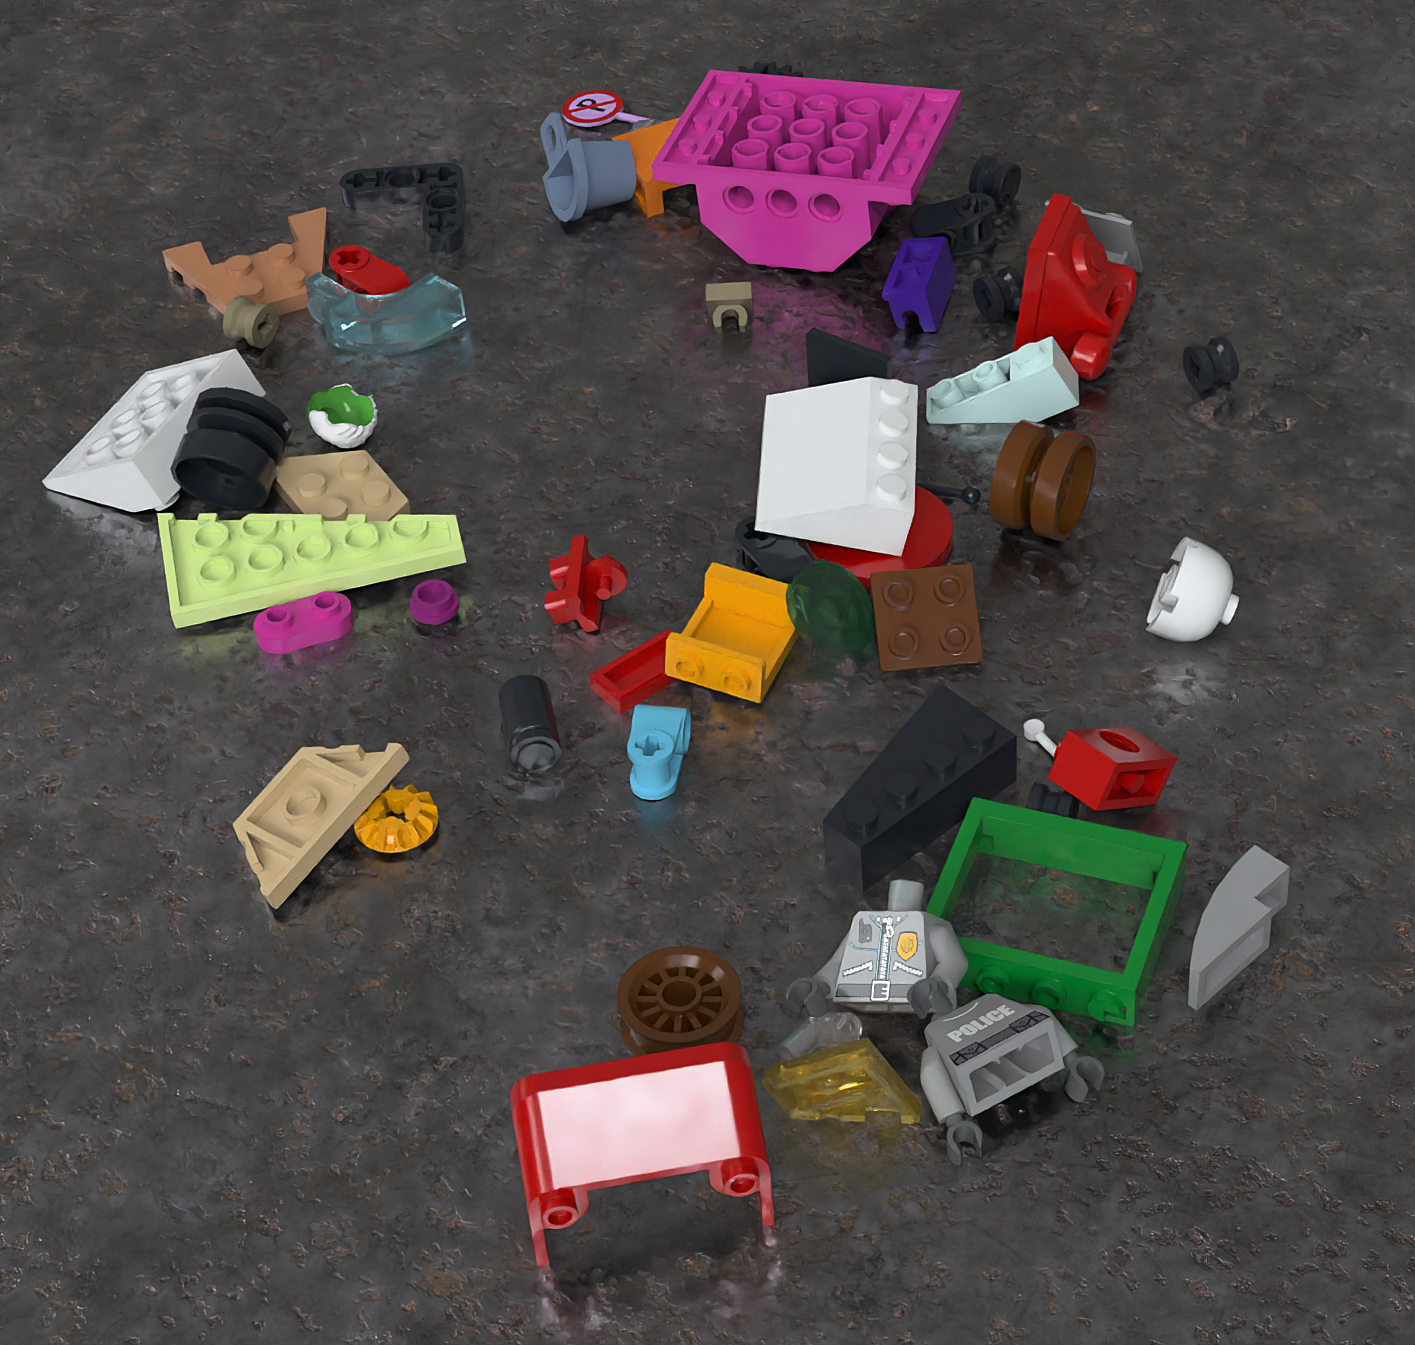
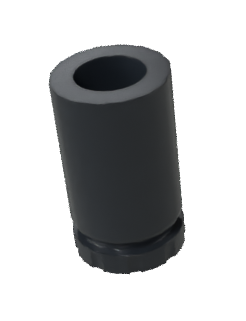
[498,675,562,773]

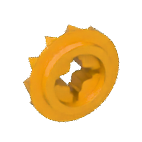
[353,783,439,853]

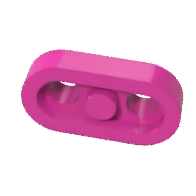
[254,591,354,654]

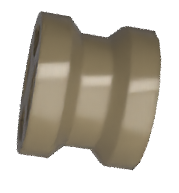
[223,296,279,349]

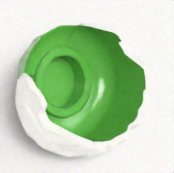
[306,383,378,448]

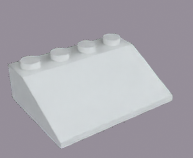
[42,349,266,512]
[755,377,918,556]

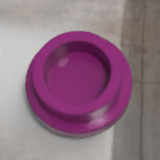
[409,579,460,625]

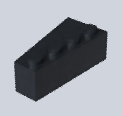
[823,683,1017,893]

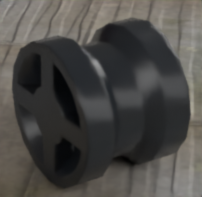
[969,155,1021,207]
[973,266,1024,322]
[1183,336,1239,392]
[1025,781,1080,819]

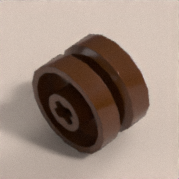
[990,419,1096,542]

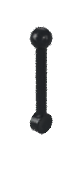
[915,483,981,505]

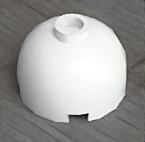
[1146,536,1239,642]

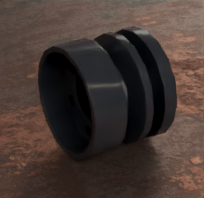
[170,387,292,511]

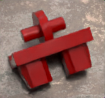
[544,534,628,633]

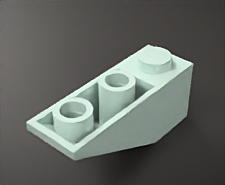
[926,336,1079,424]

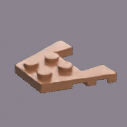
[162,207,329,315]

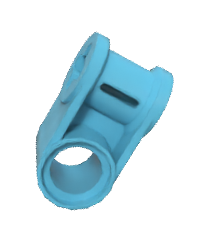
[627,704,691,800]

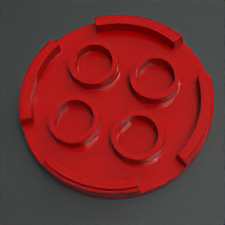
[806,485,953,590]

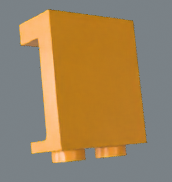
[665,562,807,703]

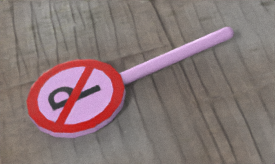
[562,90,663,127]

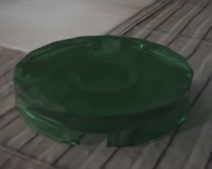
[785,560,876,660]

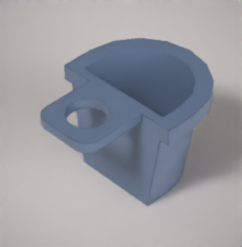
[540,112,636,222]

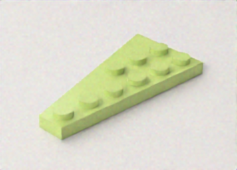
[157,513,466,629]

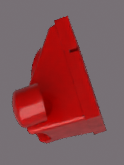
[1013,193,1137,381]

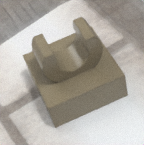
[706,282,754,333]

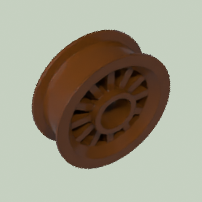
[617,946,745,1057]

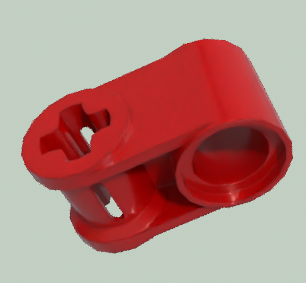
[329,245,413,321]

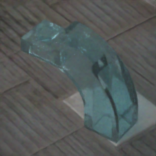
[305,272,467,355]

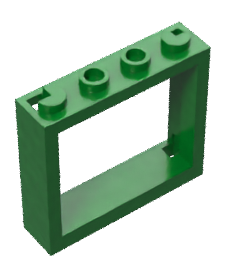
[925,797,1187,1027]

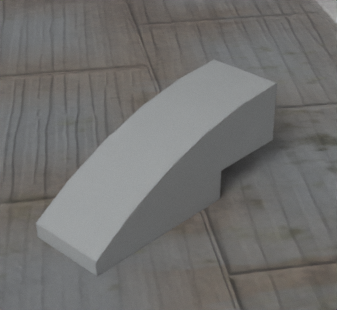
[1188,845,1290,1010]

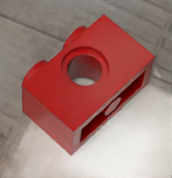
[1047,726,1177,811]

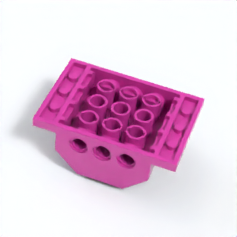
[651,70,962,272]

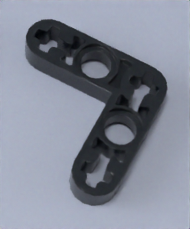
[339,163,466,254]

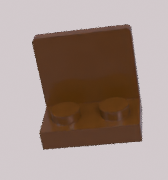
[868,563,983,673]

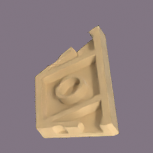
[272,450,411,521]
[232,743,411,909]

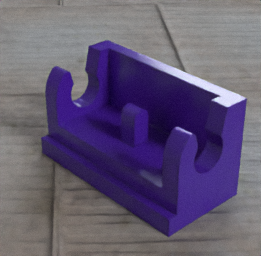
[882,237,957,332]

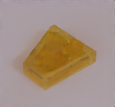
[763,1037,921,1124]

